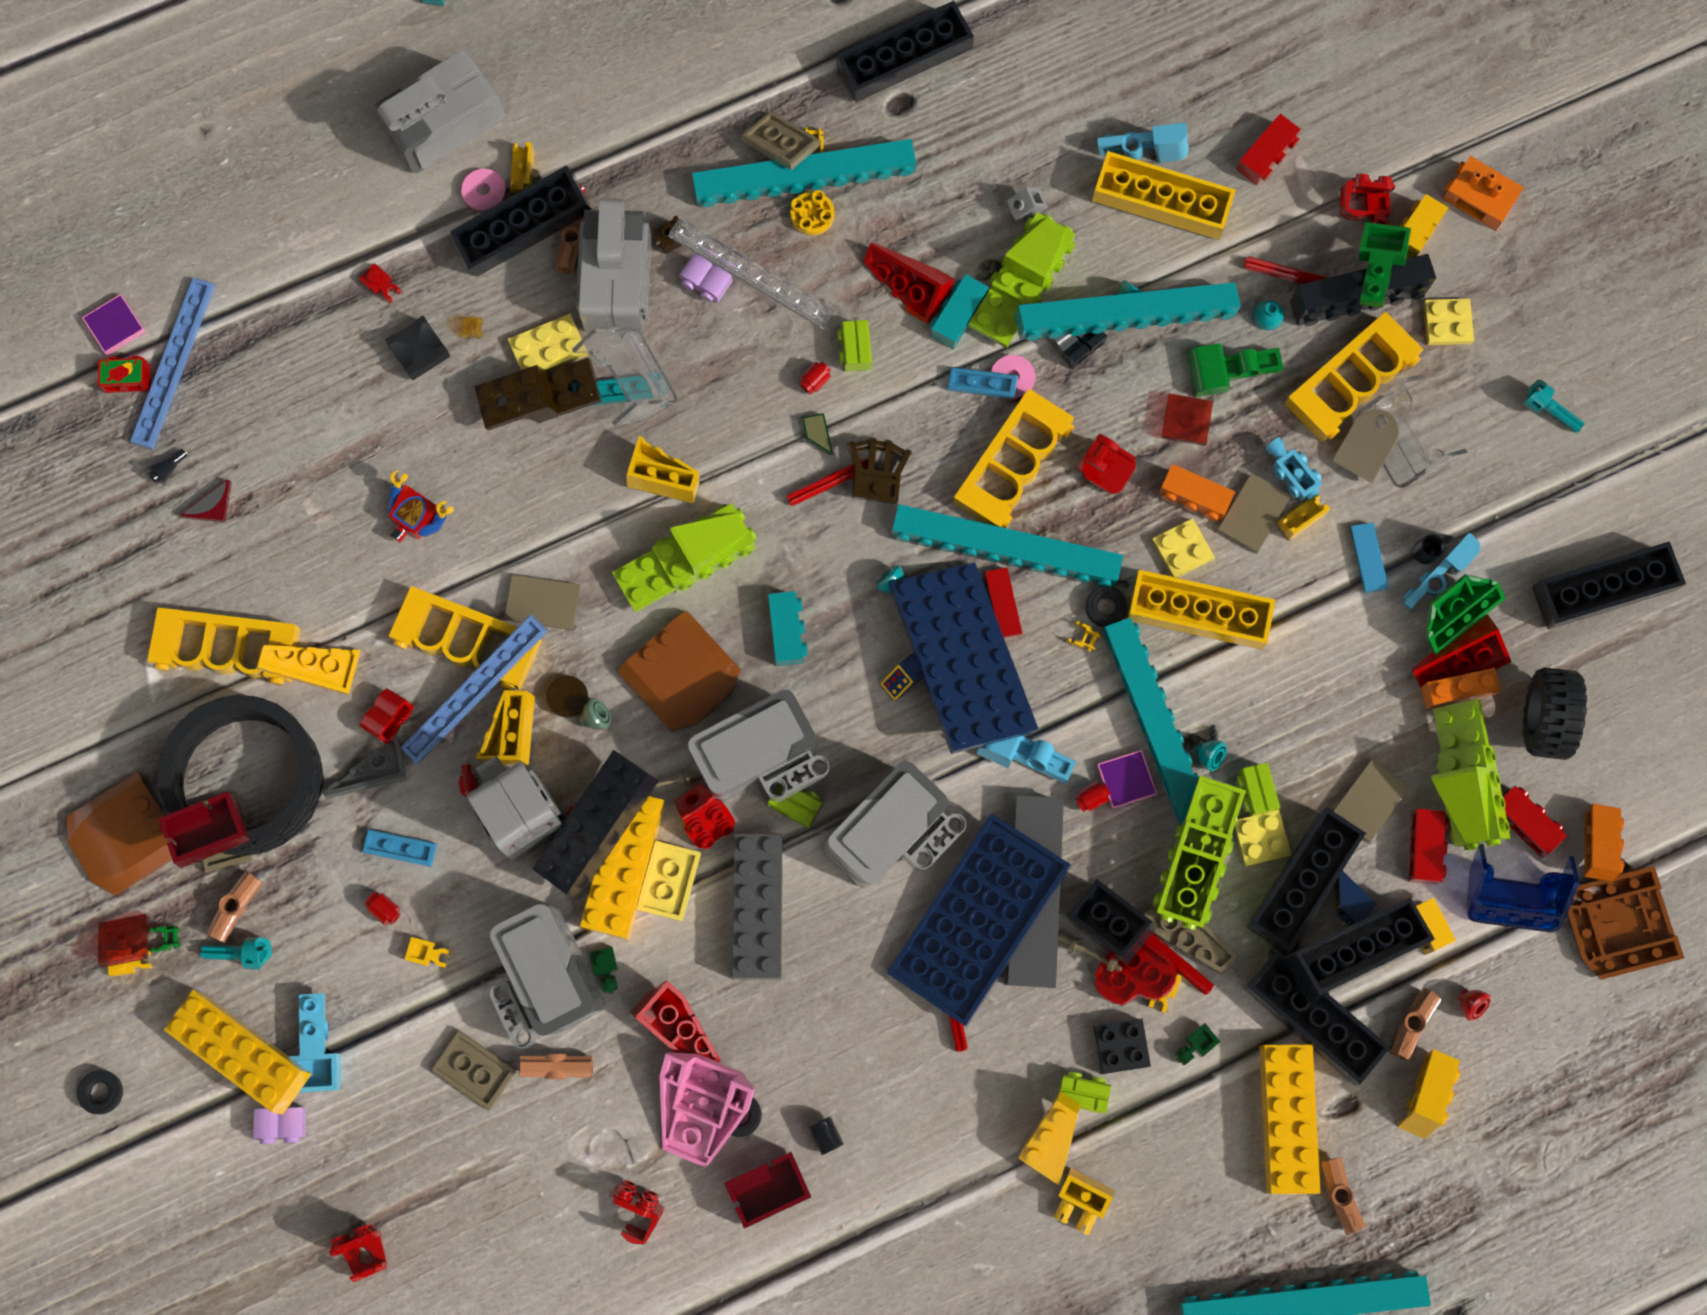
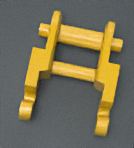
[805,127,824,153]
[1066,621,1102,652]

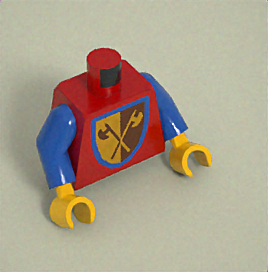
[388,470,454,543]

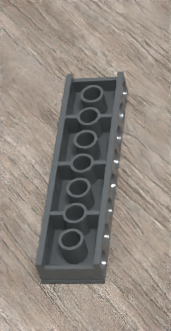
[1006,795,1064,989]

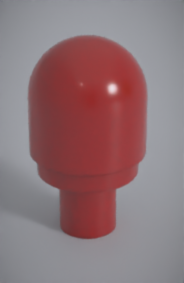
[458,764,478,797]

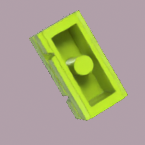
[837,320,872,372]
[1236,763,1280,817]
[768,781,823,829]
[1058,1071,1111,1114]

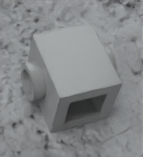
[1007,187,1048,221]

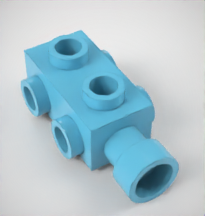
[1265,437,1322,502]

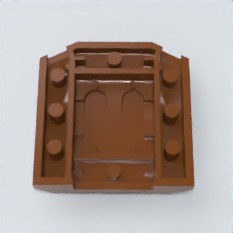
[617,611,741,732]
[66,771,177,896]
[1566,866,1684,980]

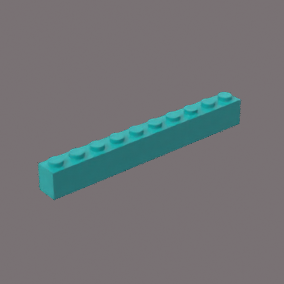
[692,139,916,207]
[1014,282,1241,341]
[892,504,1123,587]
[1103,618,1199,825]
[1179,1270,1431,1315]

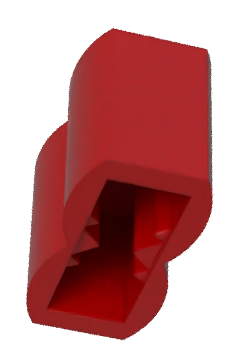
[359,688,414,744]

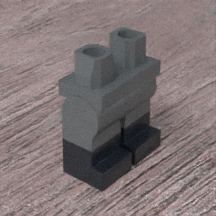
[1045,332,1108,370]

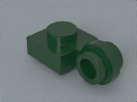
[589,946,619,994]
[1174,1023,1220,1066]

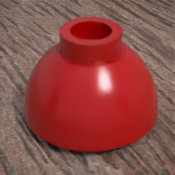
[1458,988,1491,1021]

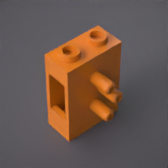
[1443,156,1524,231]

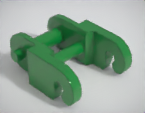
[149,926,182,953]

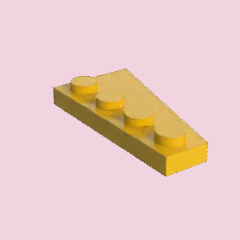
[256,645,361,695]

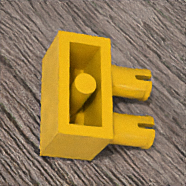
[1053,1168,1115,1235]

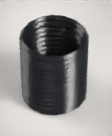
[1412,534,1445,564]
[808,1116,844,1156]

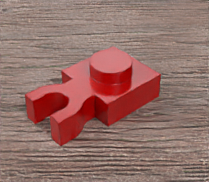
[1365,193,1391,225]
[359,263,402,303]

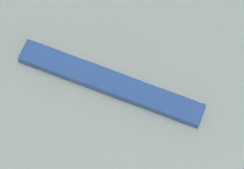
[130,277,215,450]
[400,614,548,764]

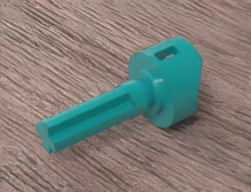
[1523,379,1585,433]
[200,937,272,970]

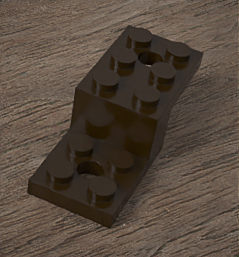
[474,358,602,431]

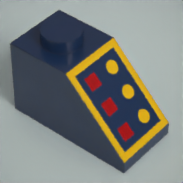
[880,653,923,702]
[1335,871,1377,926]

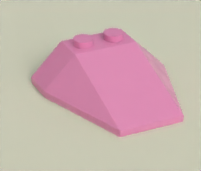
[660,1052,755,1168]

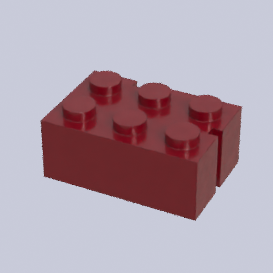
[158,791,250,868]
[724,1151,812,1229]

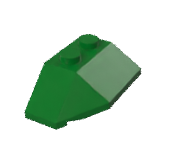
[1426,574,1506,654]

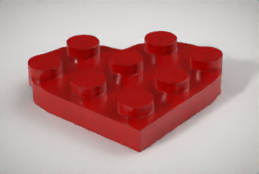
[1095,941,1178,1006]

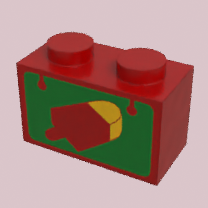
[98,356,151,393]

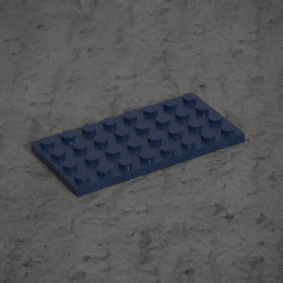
[889,563,1039,754]
[887,813,1072,1027]

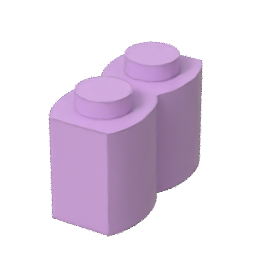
[680,253,733,303]
[253,1107,306,1144]

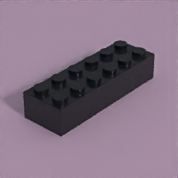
[836,0,974,103]
[450,165,593,277]
[1290,254,1436,327]
[1532,541,1686,630]
[532,750,659,900]
[1246,807,1366,954]
[1285,897,1435,1003]
[1243,951,1391,1085]

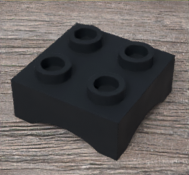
[385,315,451,381]
[1093,1018,1151,1075]

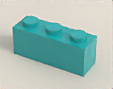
[930,274,989,350]
[768,591,808,666]

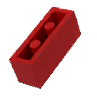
[1236,113,1301,186]
[1502,785,1567,858]
[1408,809,1449,884]

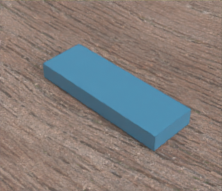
[947,367,1018,399]
[1350,522,1389,594]
[362,829,438,867]

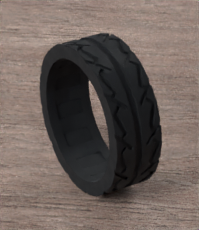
[157,695,324,856]

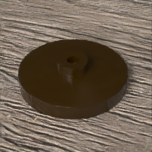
[546,676,589,718]

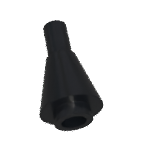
[147,449,188,485]

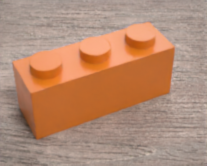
[1158,464,1235,522]
[1420,668,1501,710]
[1584,803,1624,882]

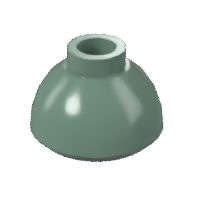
[579,698,611,730]

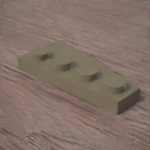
[1144,906,1238,974]

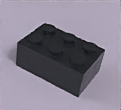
[1067,879,1156,966]

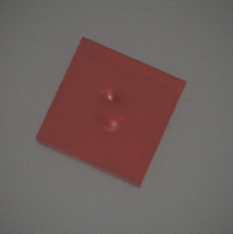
[1161,393,1213,446]
[98,914,149,968]

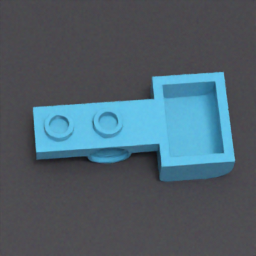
[1097,122,1189,163]
[1402,533,1480,610]
[976,736,1076,784]
[289,993,341,1093]

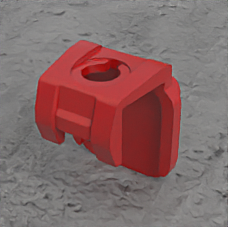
[1339,173,1395,221]
[1076,433,1136,494]
[674,782,735,849]
[610,1180,665,1245]
[328,1224,387,1283]

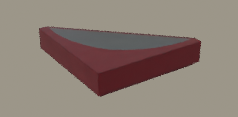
[181,480,232,523]

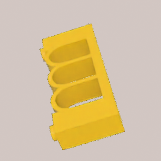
[1285,311,1424,442]
[953,389,1075,528]
[389,586,542,691]
[147,607,301,686]

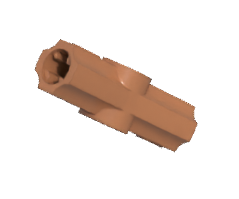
[555,217,584,275]
[206,871,264,943]
[1389,988,1441,1061]
[519,1054,593,1079]
[1320,1157,1366,1235]

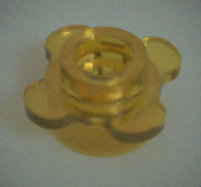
[461,317,484,339]

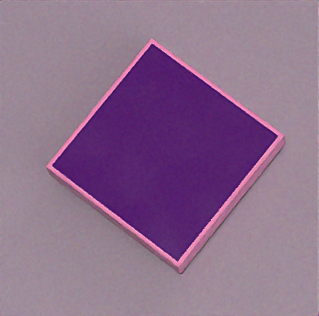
[82,294,146,355]
[1097,750,1157,809]

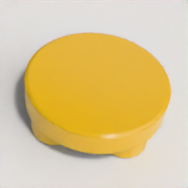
[790,190,834,236]

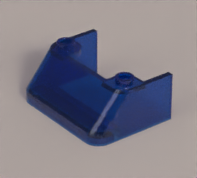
[1466,843,1580,932]

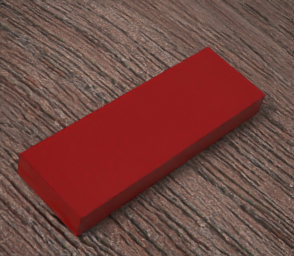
[984,567,1023,638]

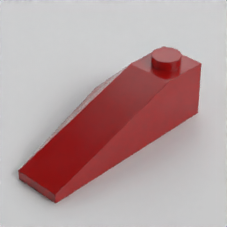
[863,242,955,324]
[1412,614,1512,688]
[630,980,721,1062]

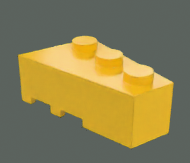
[1400,194,1449,259]
[626,436,700,504]
[475,690,535,765]
[1398,1049,1461,1139]
[1018,1091,1081,1185]

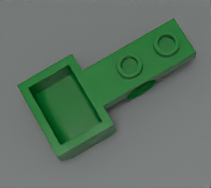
[1359,222,1411,308]
[1187,343,1284,397]

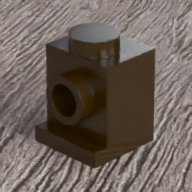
[652,215,689,254]

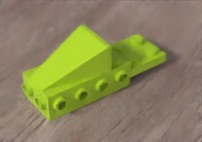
[968,212,1076,349]
[612,503,757,613]
[1431,699,1510,851]
[1152,775,1246,930]

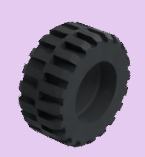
[1523,667,1587,760]

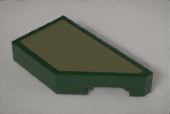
[802,413,833,455]

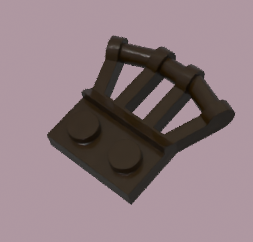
[847,437,912,504]

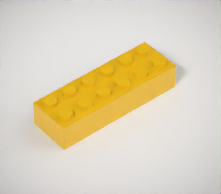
[1092,151,1236,240]
[1127,570,1276,650]
[580,796,666,941]
[164,990,312,1115]
[1259,1045,1320,1194]

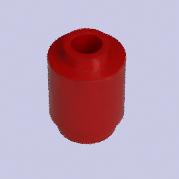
[798,361,831,395]
[1074,780,1111,812]
[364,891,401,926]

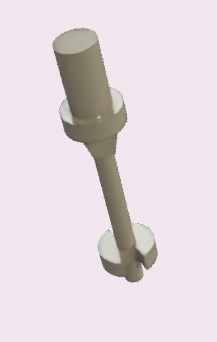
[656,770,703,787]
[1058,932,1122,972]

